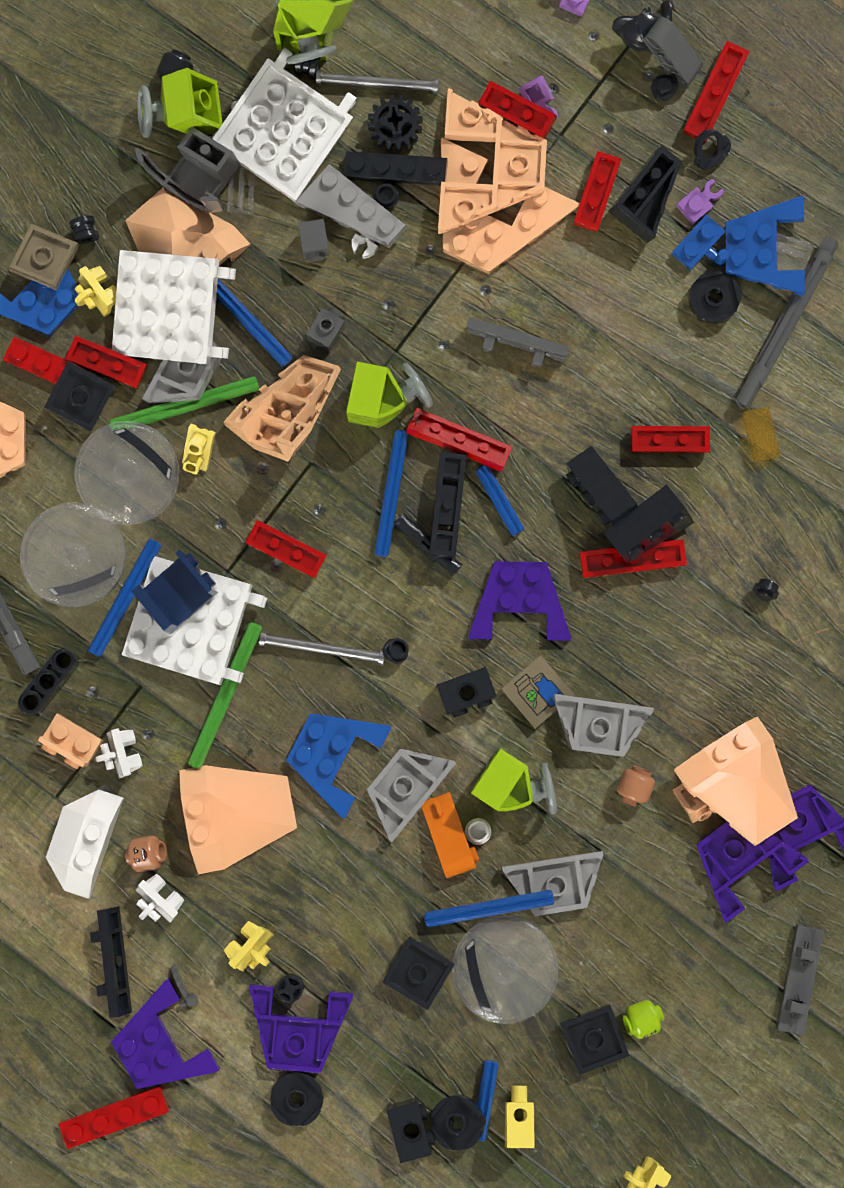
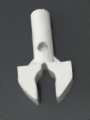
[352,233,378,259]

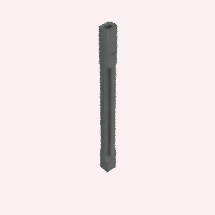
[735,236,839,410]
[0,593,40,676]

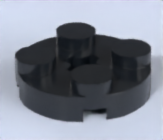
[688,271,741,324]
[270,1071,324,1126]
[431,1094,486,1151]

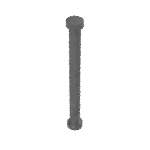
[316,70,439,95]
[259,631,385,666]

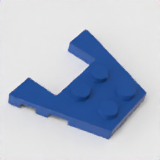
[726,196,805,296]
[0,269,79,337]
[286,713,392,819]

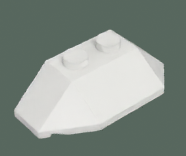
[46,790,124,899]

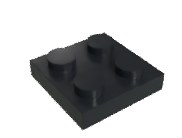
[44,361,115,431]
[382,935,455,1010]
[560,1004,630,1075]

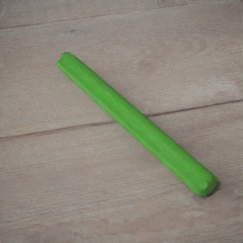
[109,377,259,433]
[188,622,262,769]

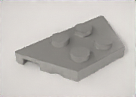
[142,340,221,404]
[553,694,654,757]
[367,749,456,842]
[502,851,603,916]

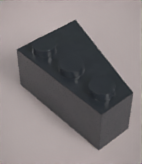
[608,145,682,243]
[566,446,638,529]
[603,484,695,563]

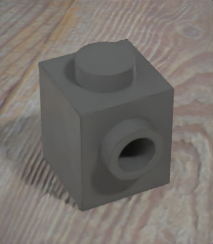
[298,219,330,262]
[306,308,345,353]

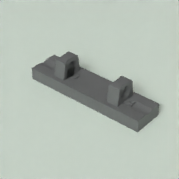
[466,317,569,368]
[776,924,824,1036]

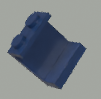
[131,550,218,634]

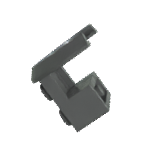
[134,127,240,213]

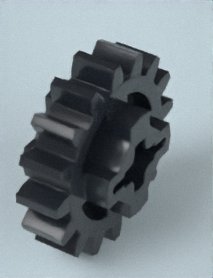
[368,95,423,152]

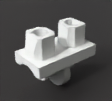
[96,728,143,778]
[136,874,184,922]

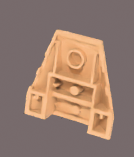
[125,187,251,266]
[223,355,341,461]
[674,717,798,846]
[179,765,297,874]

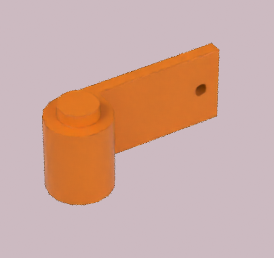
[421,792,480,879]

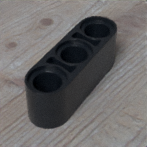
[18,649,79,715]

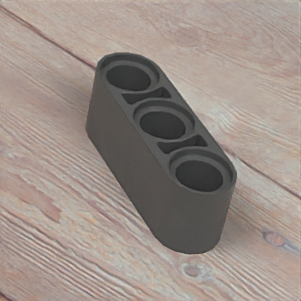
[644,17,703,87]

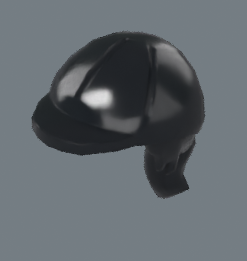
[612,0,674,51]

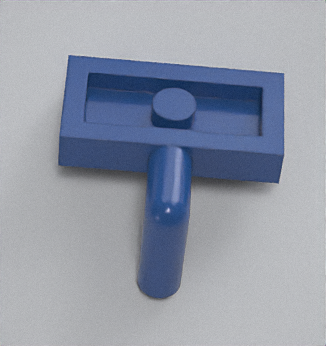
[672,214,729,271]

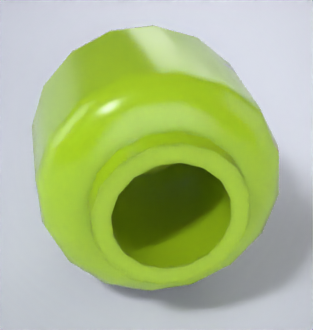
[622,1000,664,1039]

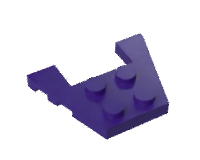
[469,561,571,641]
[769,785,844,891]
[696,821,809,923]
[111,978,220,1089]
[249,984,353,1073]

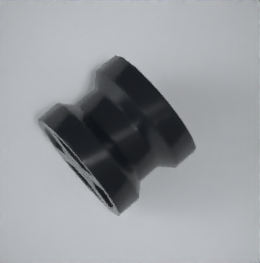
[295,50,320,79]
[69,215,99,244]
[276,973,304,1003]

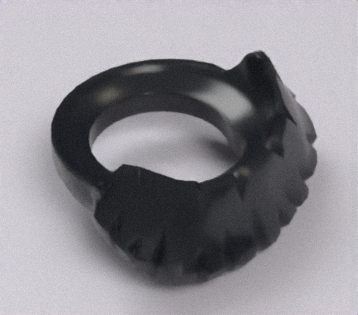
[694,129,731,170]

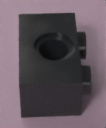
[436,667,497,718]
[386,1097,435,1163]

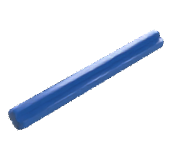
[216,279,292,367]
[375,430,408,557]
[88,539,161,657]
[424,890,554,927]

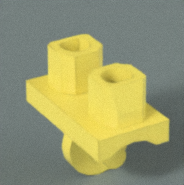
[75,266,117,317]
[182,424,216,474]
[224,921,274,971]
[623,1156,671,1188]

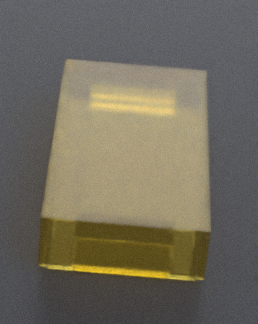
[742,406,780,463]

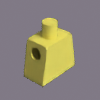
[505,1086,534,1148]

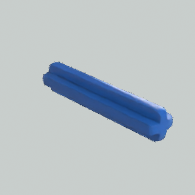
[476,465,524,536]
[477,1060,498,1141]

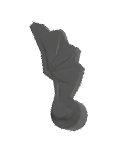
[171,965,199,1008]

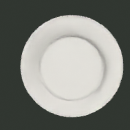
[465,818,491,845]

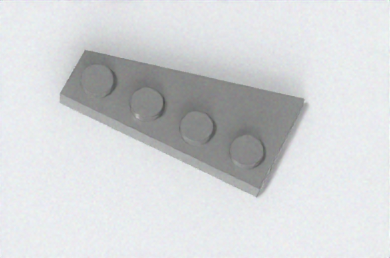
[296,164,406,248]

